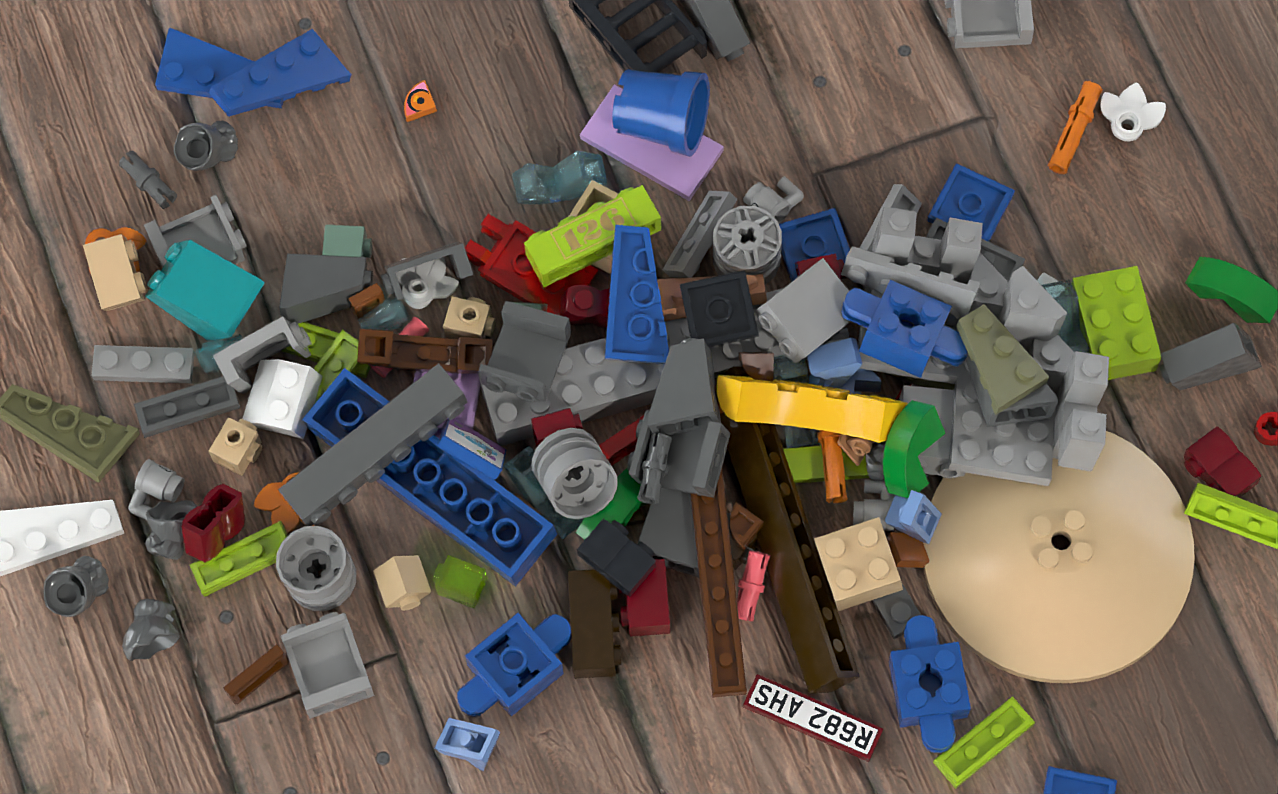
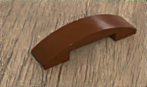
[357,329,493,374]

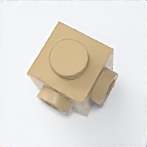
[443,296,496,339]
[209,417,262,476]
[373,555,431,611]

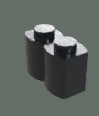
[577,518,656,597]

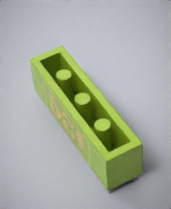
[524,185,661,287]

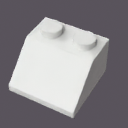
[242,359,323,439]

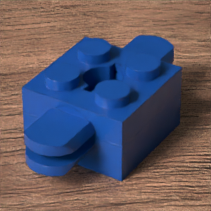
[841,280,968,378]
[457,613,572,717]
[888,615,971,753]

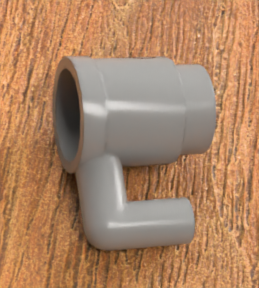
[743,176,804,224]
[128,459,185,521]
[853,480,894,532]

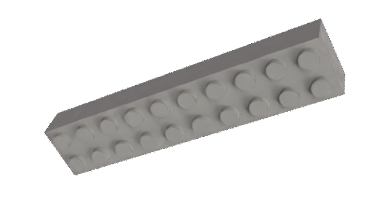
[478,288,807,446]

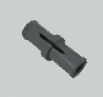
[119,151,177,209]
[637,433,672,504]

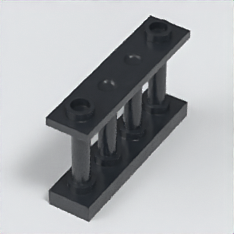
[569,0,708,73]

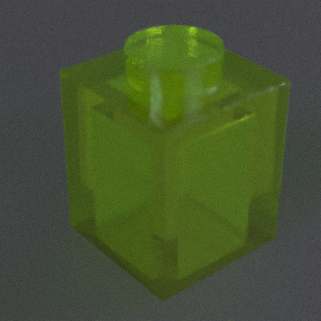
[432,555,488,609]

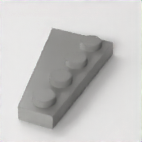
[841,246,981,327]

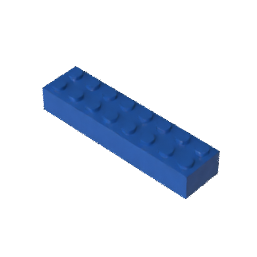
[302,368,557,587]

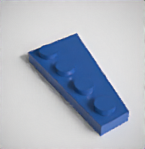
[155,28,283,109]
[209,29,352,117]
[604,225,669,364]

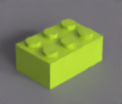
[1069,266,1161,380]

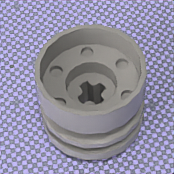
[713,206,782,285]
[532,428,617,519]
[276,526,357,611]

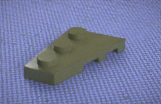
[956,304,1049,415]

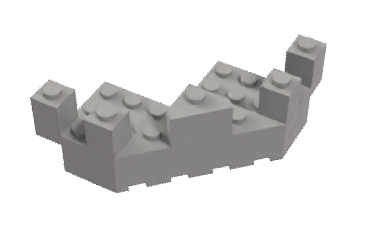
[858,206,1109,486]

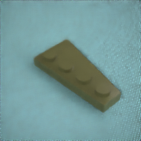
[0,384,140,483]

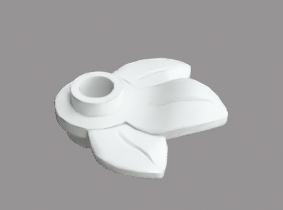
[1100,83,1166,141]
[396,257,459,309]

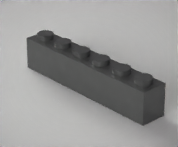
[278,363,468,526]

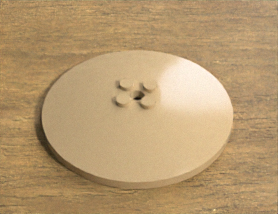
[923,431,1195,683]

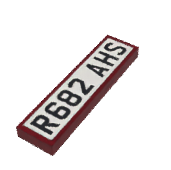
[743,674,883,762]

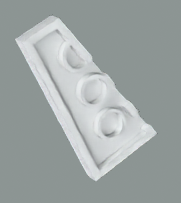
[0,500,125,576]

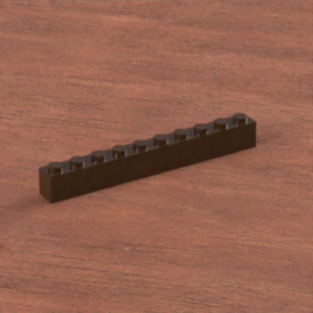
[715,366,860,693]

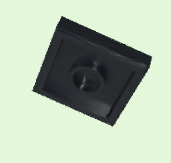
[680,270,759,347]

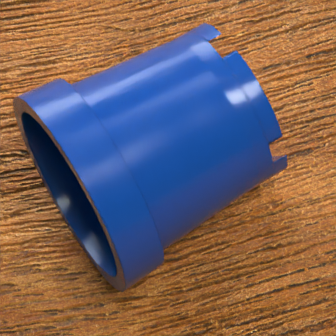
[612,69,710,157]

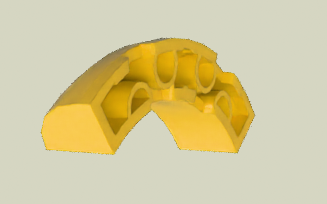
[717,375,908,443]

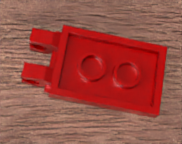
[465,214,598,315]

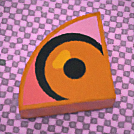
[404,80,437,122]

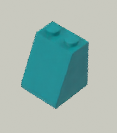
[145,240,265,341]

